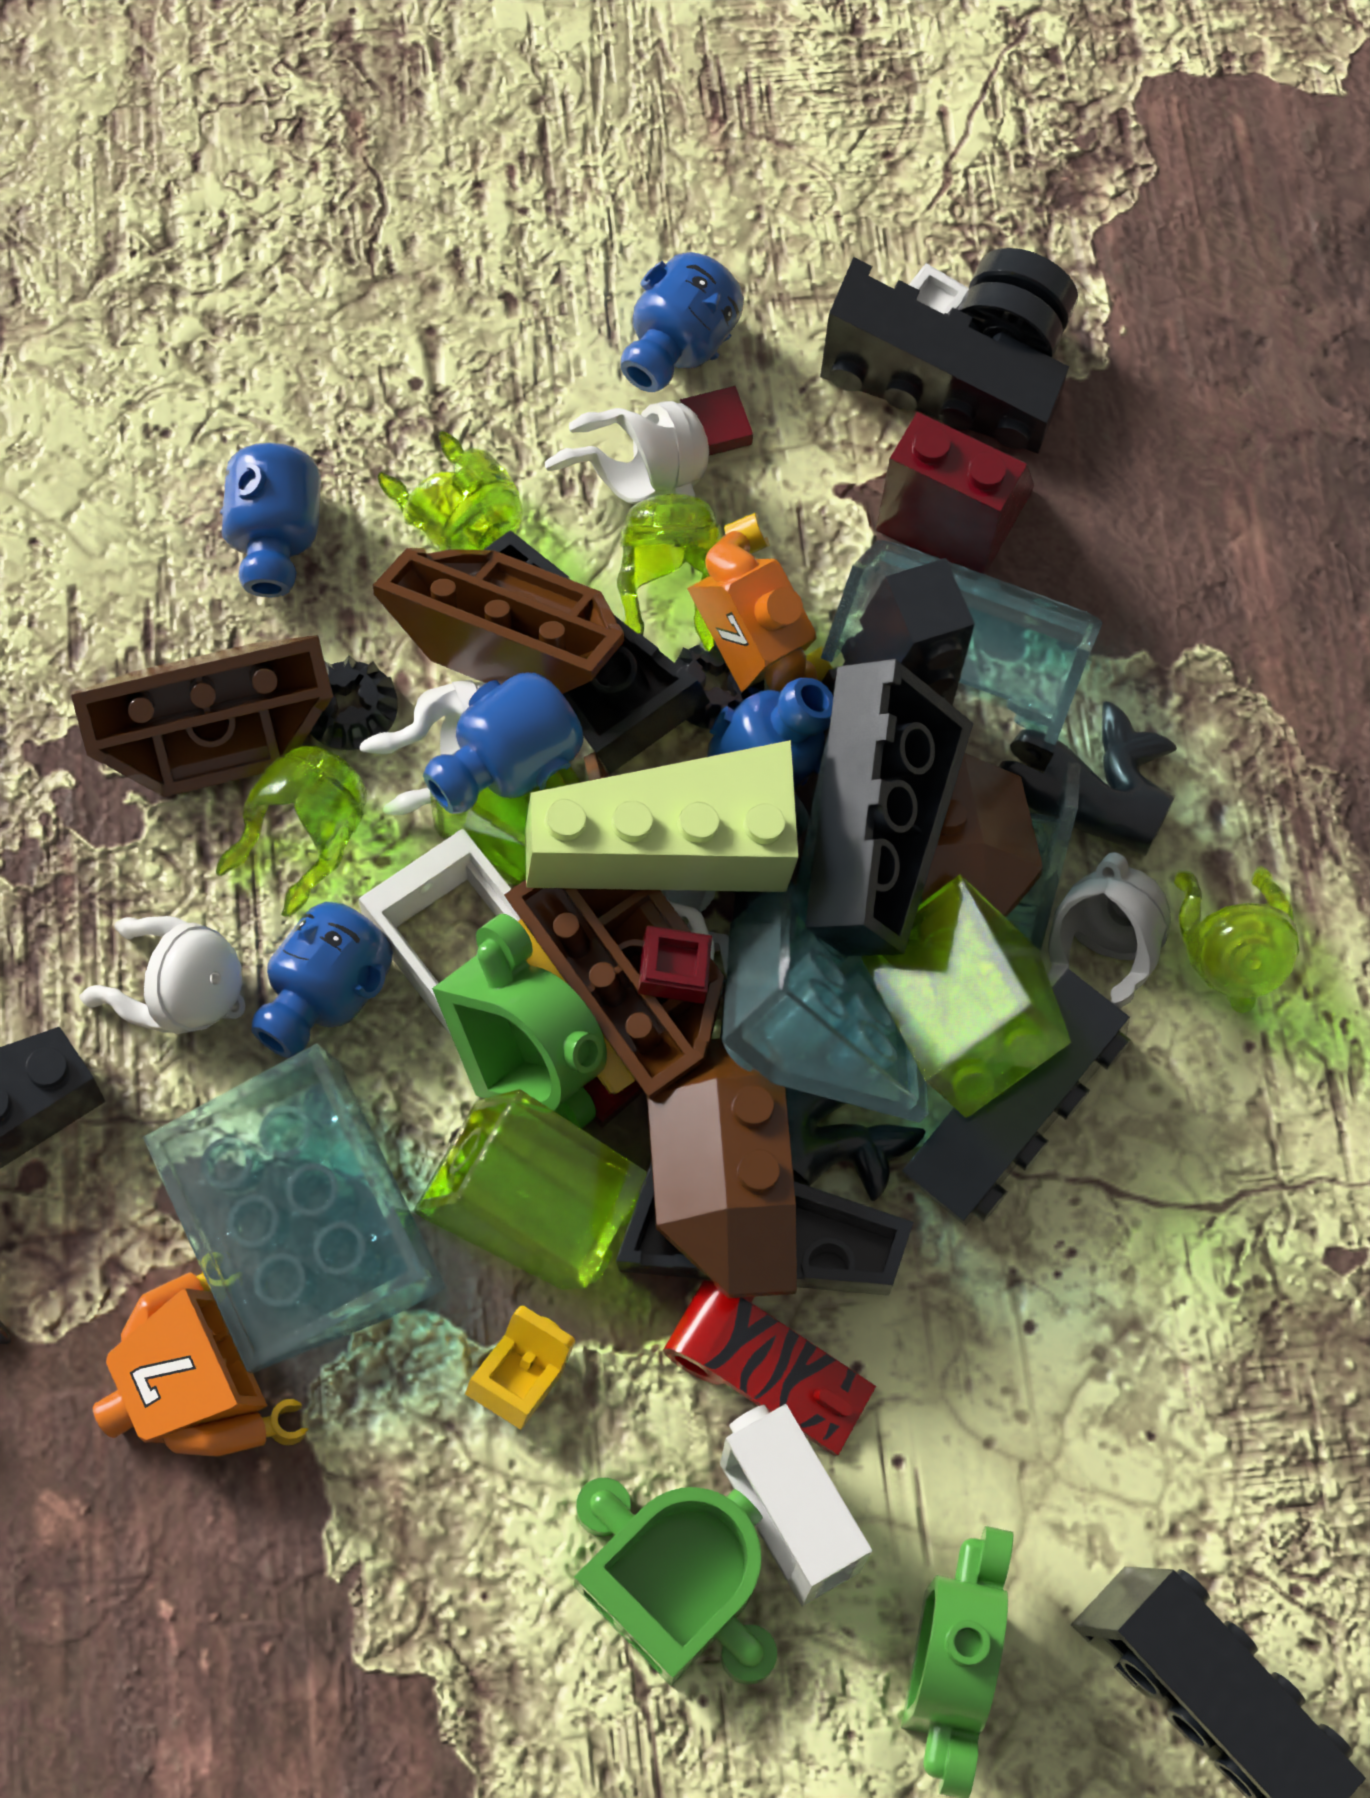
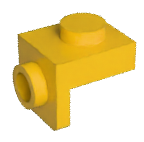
[465,1306,575,1430]

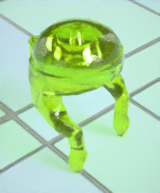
[378,431,523,551]
[617,494,723,651]
[216,746,367,918]
[1174,866,1300,1013]

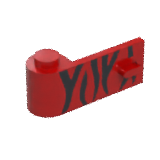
[662,1280,876,1456]

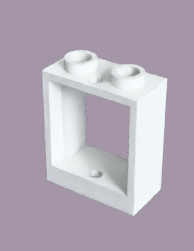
[359,829,520,1035]
[720,1404,873,1607]

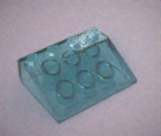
[722,881,929,1123]
[143,1043,446,1373]

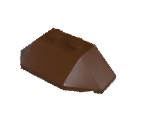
[373,548,624,694]
[71,635,333,797]
[916,753,1043,946]
[504,880,726,1100]
[647,1035,797,1298]

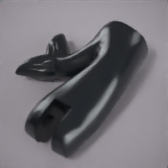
[998,701,1177,856]
[784,1011,926,1201]

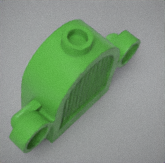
[432,914,607,1135]
[574,1478,777,1686]
[901,1526,1014,1798]

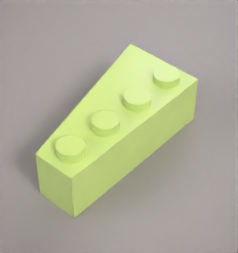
[525,740,798,892]

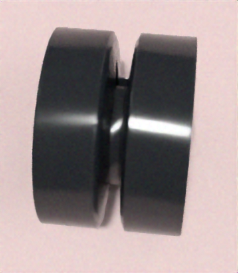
[958,248,1078,358]

